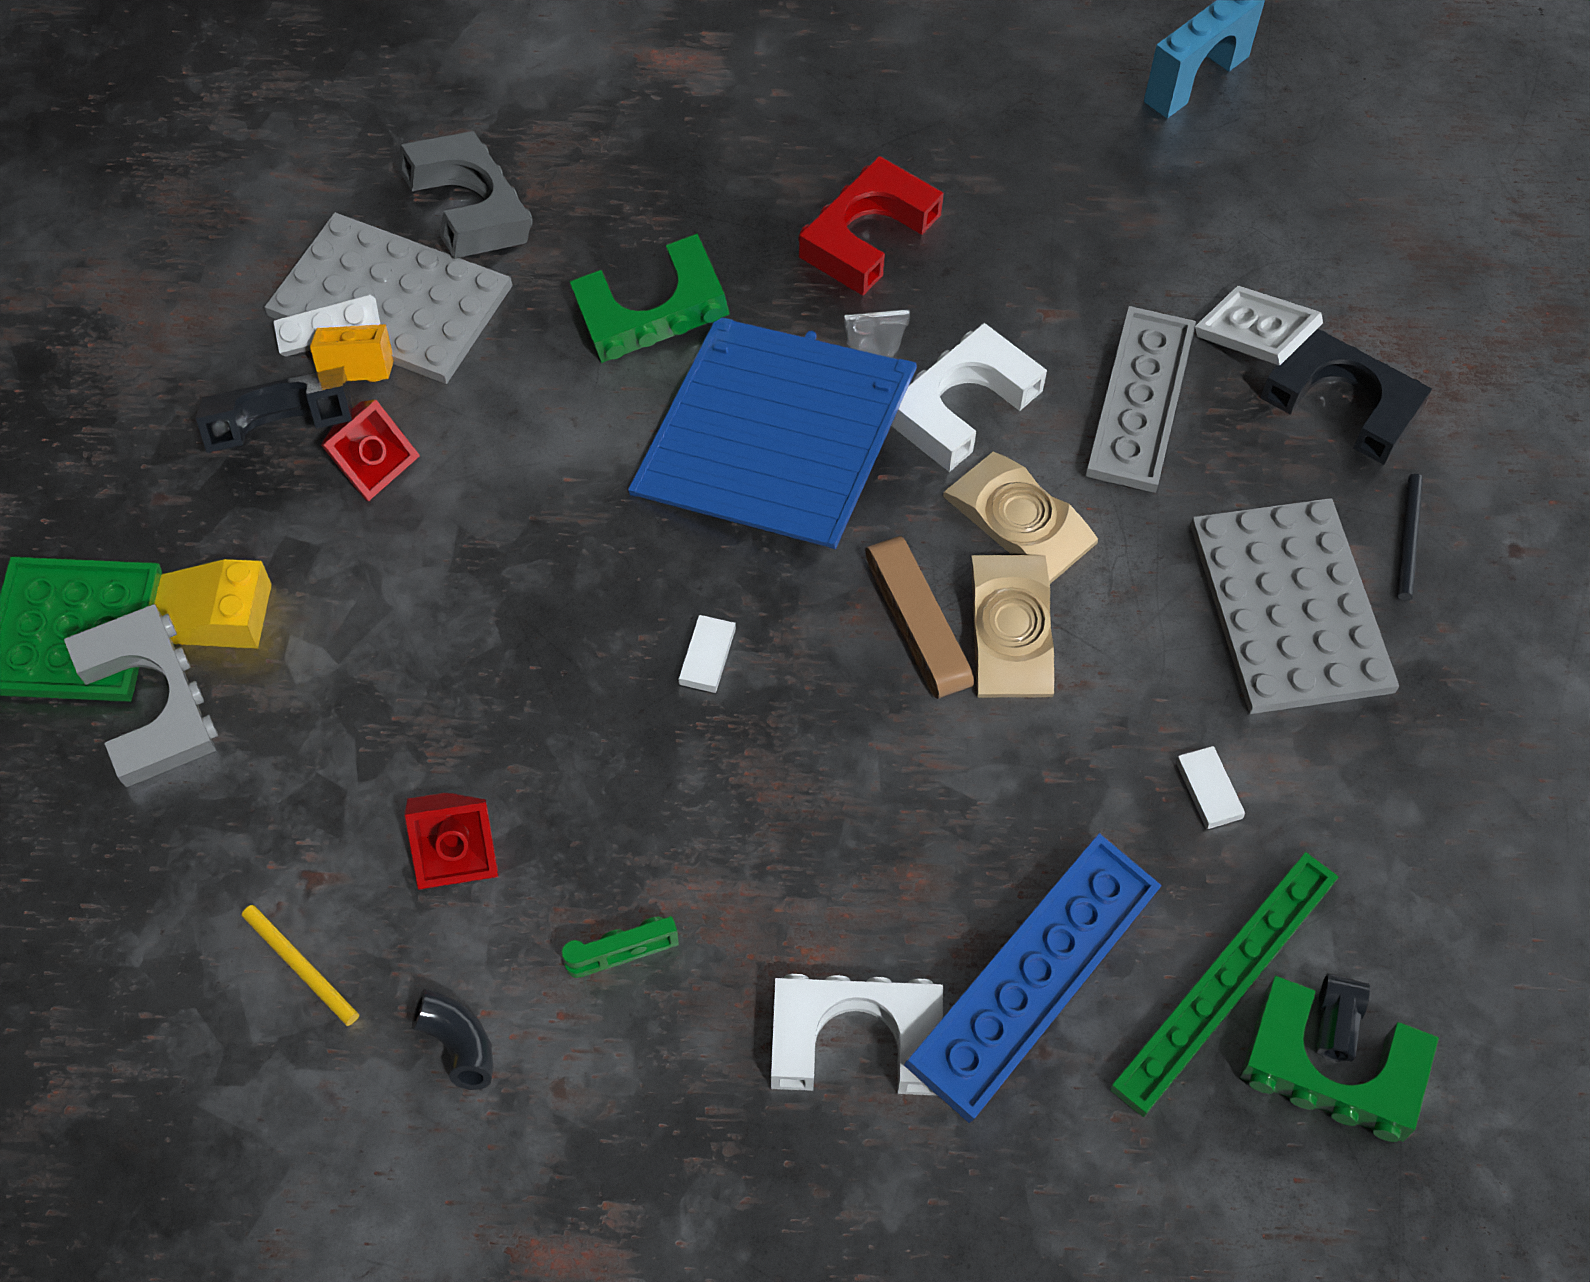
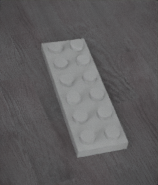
[1086,306,1196,493]

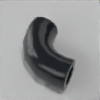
[412,989,494,1090]

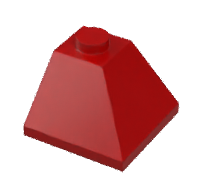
[321,399,420,501]
[405,792,499,890]

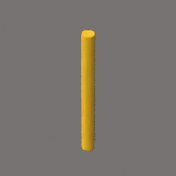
[241,905,359,1026]

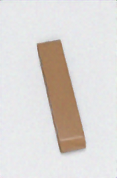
[865,536,974,699]

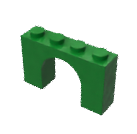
[570,233,730,363]
[1239,975,1439,1142]

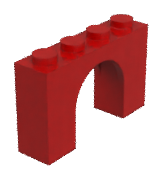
[798,156,944,296]

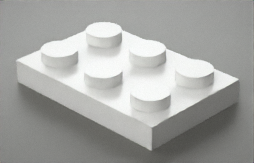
[1195,286,1323,365]

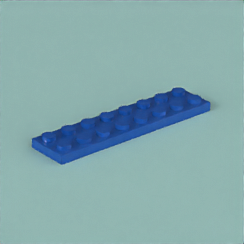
[904,833,1162,1123]

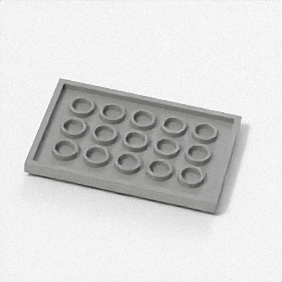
[265,212,512,384]
[1190,498,1399,714]

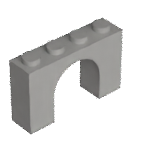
[64,604,218,787]

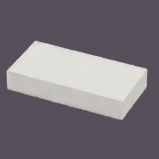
[679,615,736,693]
[1176,746,1245,830]

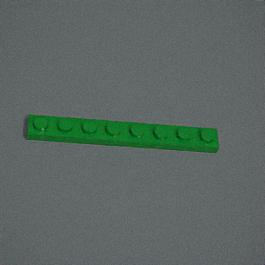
[1110,852,1339,1118]

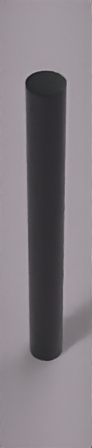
[1398,474,1423,601]

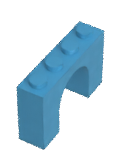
[1144,0,1265,119]

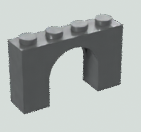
[398,131,533,259]

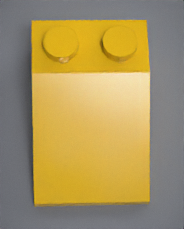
[154,559,272,649]

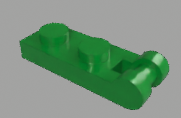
[562,916,679,978]

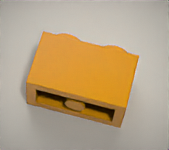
[310,324,394,382]

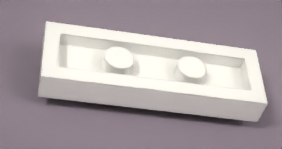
[274,295,380,357]

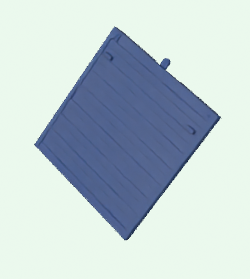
[628,317,917,550]

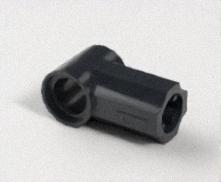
[1316,973,1370,1062]

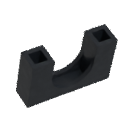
[1260,329,1432,465]
[196,366,353,453]

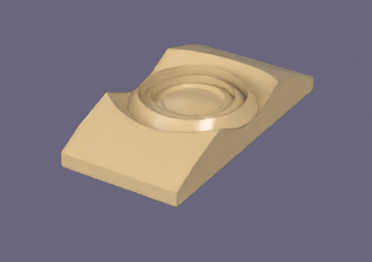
[943,452,1098,584]
[971,555,1054,698]

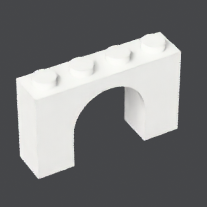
[891,323,1047,472]
[771,974,943,1095]

